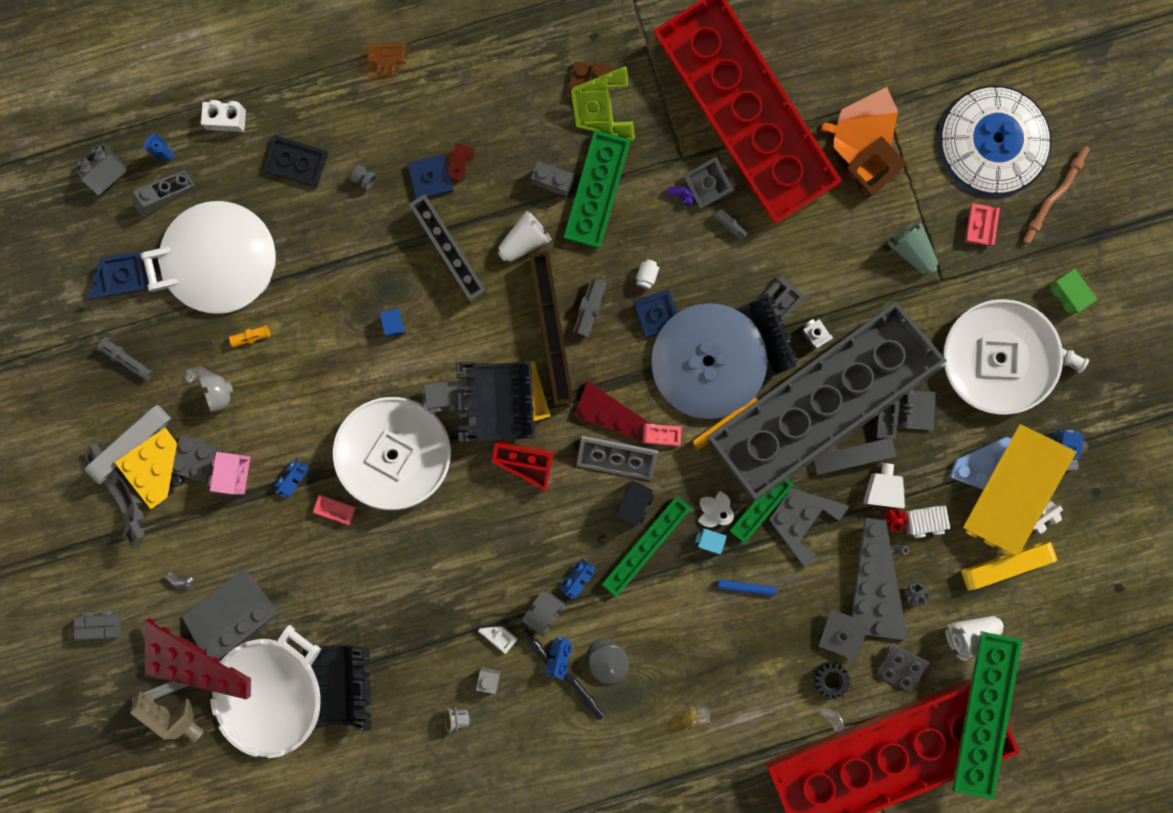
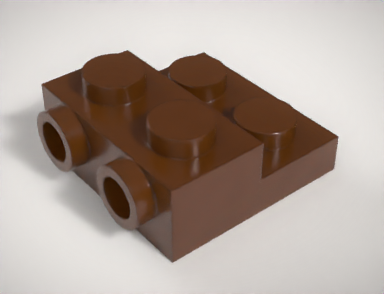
[567,61,612,100]

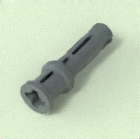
[96,337,154,381]

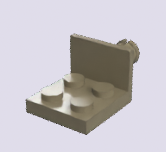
[130,691,203,743]

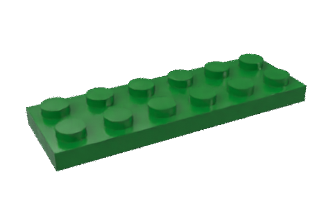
[564,130,631,249]

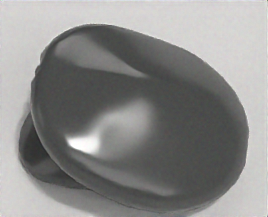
[588,638,630,685]

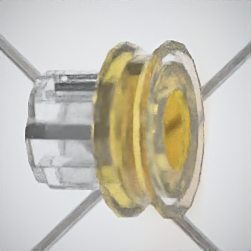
[684,703,710,730]

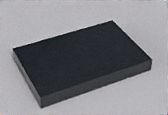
[262,135,329,188]

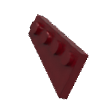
[574,381,651,442]

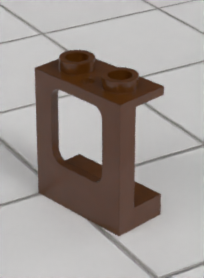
[844,136,907,198]

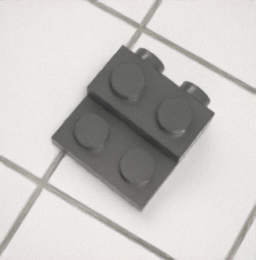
[683,156,737,209]

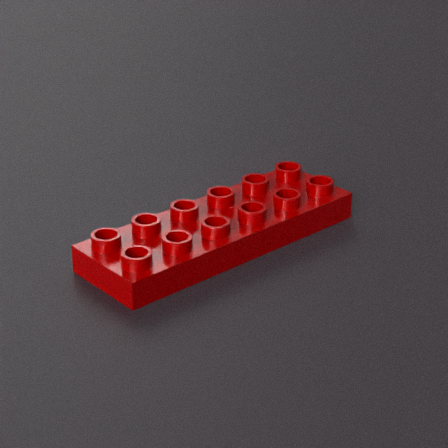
[653,0,842,226]
[765,678,1020,813]

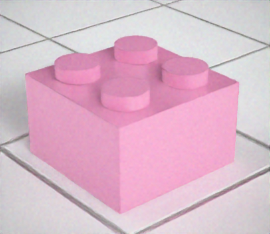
[209,452,251,494]

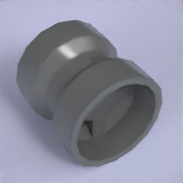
[350,164,377,191]

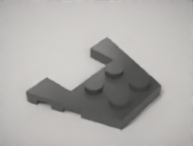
[768,488,849,568]

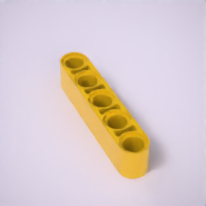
[961,541,1057,590]

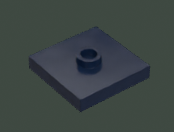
[407,154,454,198]
[633,289,677,338]

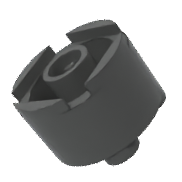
[521,589,566,637]

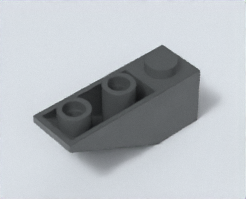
[131,170,195,217]

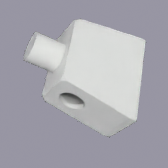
[863,463,905,508]

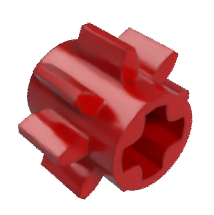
[882,507,908,532]

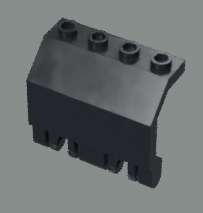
[735,293,798,380]
[455,361,535,442]
[303,645,372,731]

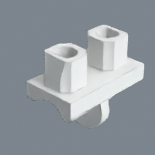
[1033,500,1063,534]

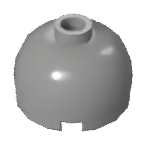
[199,374,234,413]

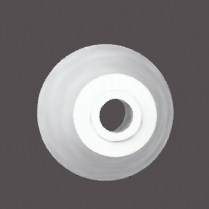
[498,211,551,262]
[946,616,1004,661]

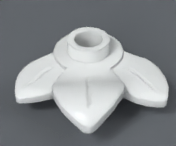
[698,491,734,527]

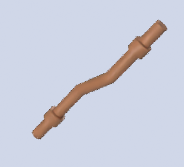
[1023,146,1090,244]

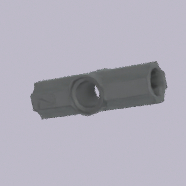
[573,278,607,338]

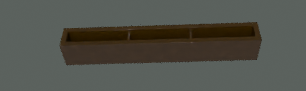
[530,251,574,407]

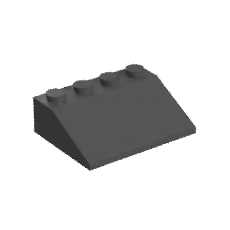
[182,568,279,660]

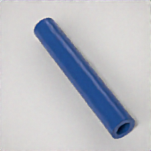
[718,579,777,596]

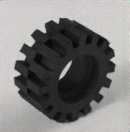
[813,662,851,699]

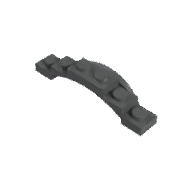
[85,443,144,549]

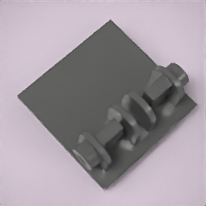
[897,390,936,430]
[875,645,929,692]

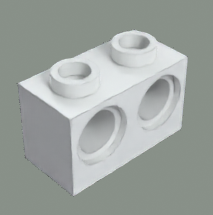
[201,100,246,132]

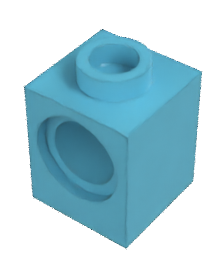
[695,528,727,554]

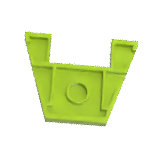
[571,67,635,140]

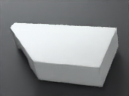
[478,626,518,654]

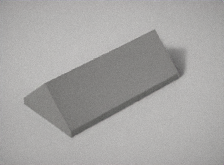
[576,436,658,481]

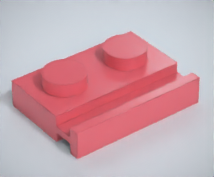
[965,204,1000,246]

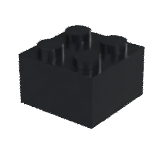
[615,480,655,526]

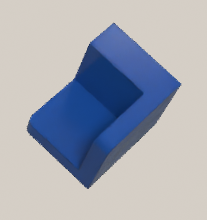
[380,309,406,337]

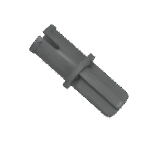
[714,209,749,241]

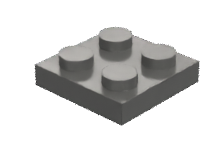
[172,434,219,483]

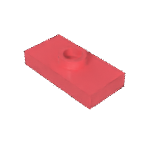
[642,424,681,446]
[313,494,356,525]

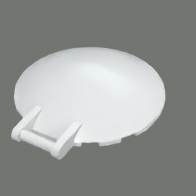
[140,201,276,314]
[210,625,321,758]

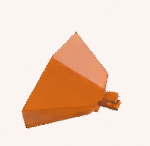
[820,87,898,182]

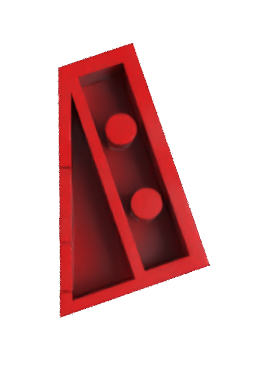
[492,441,554,491]

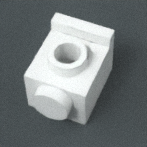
[801,319,833,350]

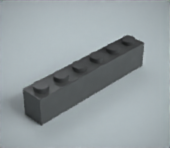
[409,194,487,304]

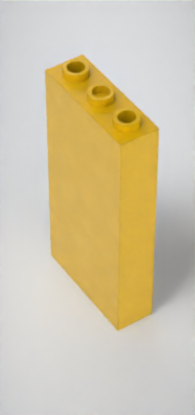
[963,424,1077,557]

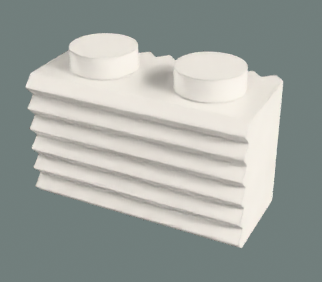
[905,506,950,538]

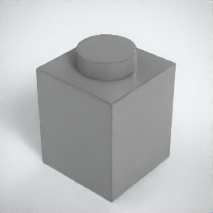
[476,667,501,694]

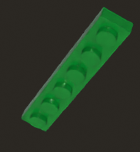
[602,496,691,597]

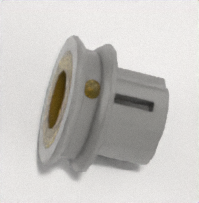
[445,707,469,733]

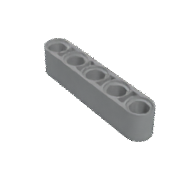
[84,405,172,484]

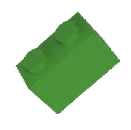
[1049,269,1098,315]

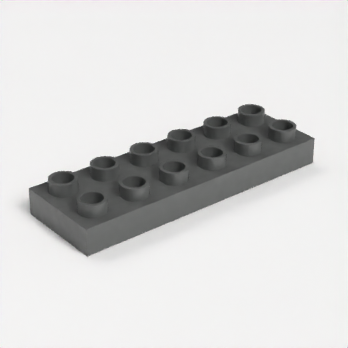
[708,302,947,503]

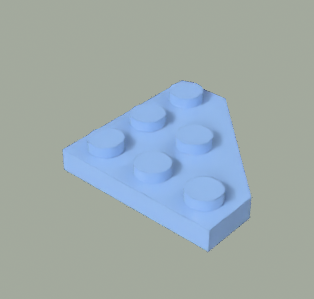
[949,437,1011,490]

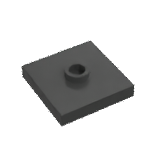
[819,609,869,660]

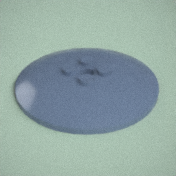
[651,303,767,419]

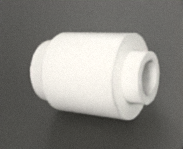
[636,259,659,289]

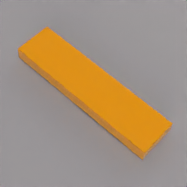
[693,397,758,451]

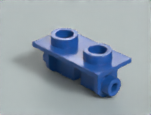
[143,133,174,161]
[274,458,309,498]
[560,558,595,599]
[545,637,572,680]

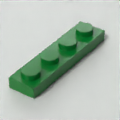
[729,480,794,543]

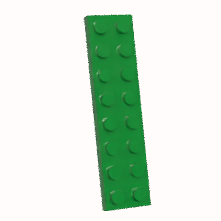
[952,631,1022,800]

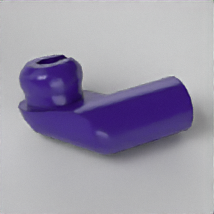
[668,187,694,206]

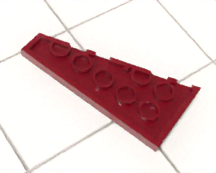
[145,618,251,700]

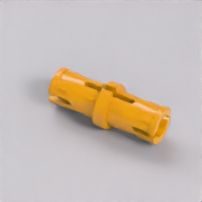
[229,325,271,348]

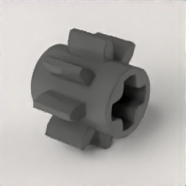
[905,583,930,607]

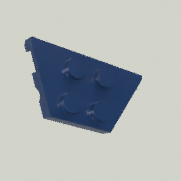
[88,252,163,300]

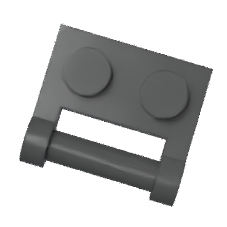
[756,274,805,320]

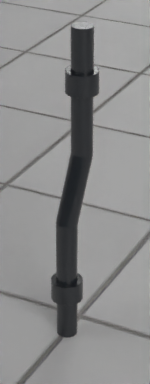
[521,628,605,720]

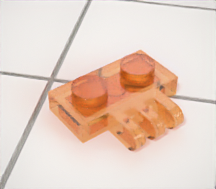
[368,43,407,76]

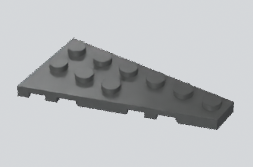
[851,517,908,640]

